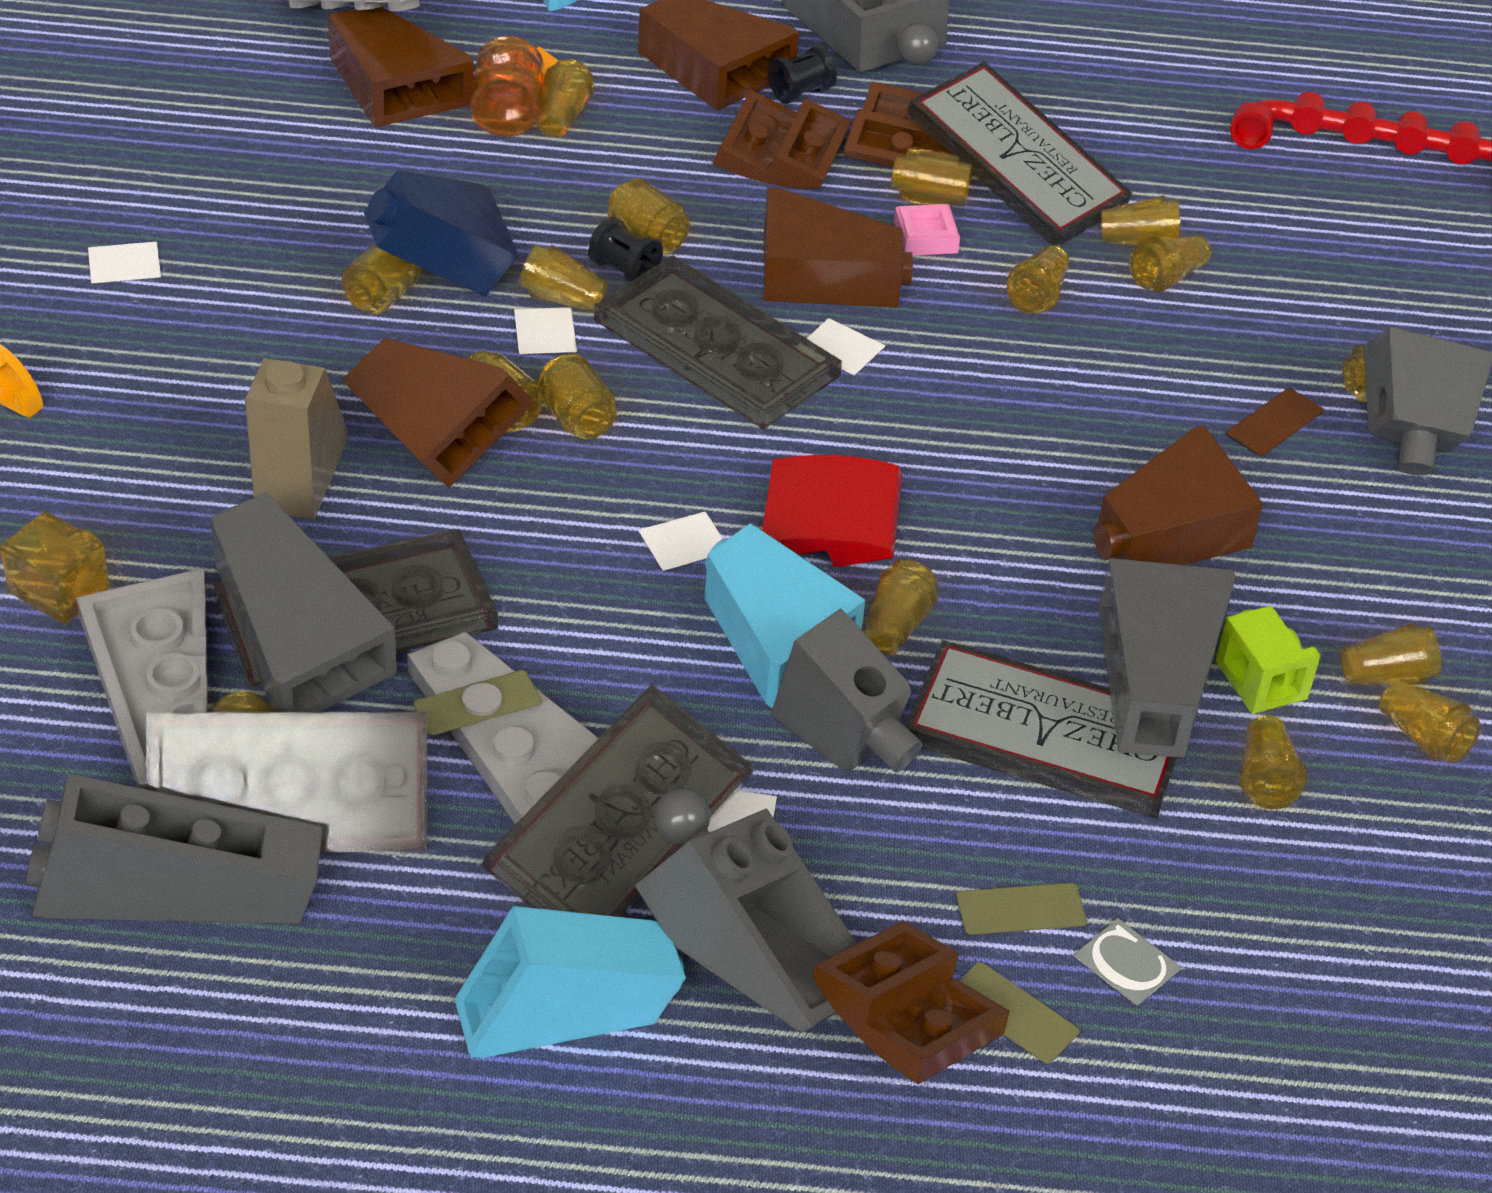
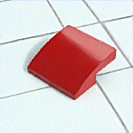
[762,455,902,568]

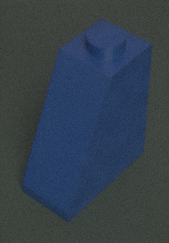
[364,171,519,296]

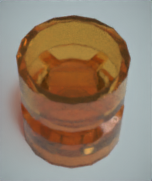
[470,36,544,137]

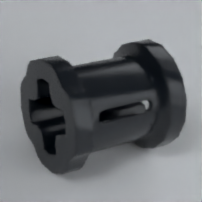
[768,44,837,104]
[588,216,663,286]

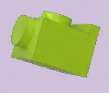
[1215,605,1321,714]

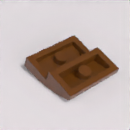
[844,82,963,179]
[712,90,852,189]
[813,920,1010,1084]

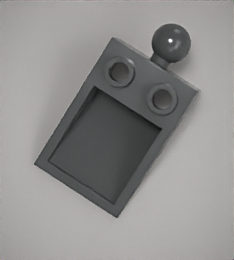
[781,0,949,73]
[635,788,857,1033]

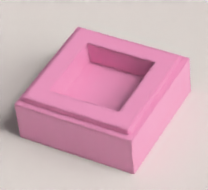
[894,204,960,256]

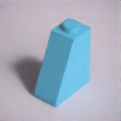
[705,523,865,708]
[455,906,686,1058]

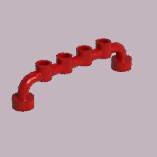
[1230,92,1492,164]

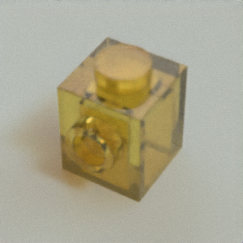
[0,510,109,625]

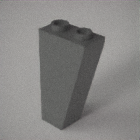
[1098,558,1236,758]
[24,773,323,924]

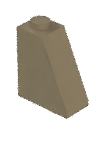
[245,358,348,520]

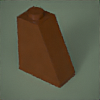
[638,0,799,111]
[328,7,474,127]
[763,187,913,308]
[342,338,535,488]
[1094,425,1263,565]

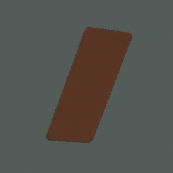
[1227,388,1324,456]

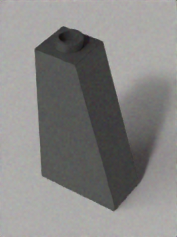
[210,492,397,720]

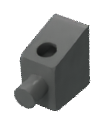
[1364,326,1492,475]
[771,608,923,772]

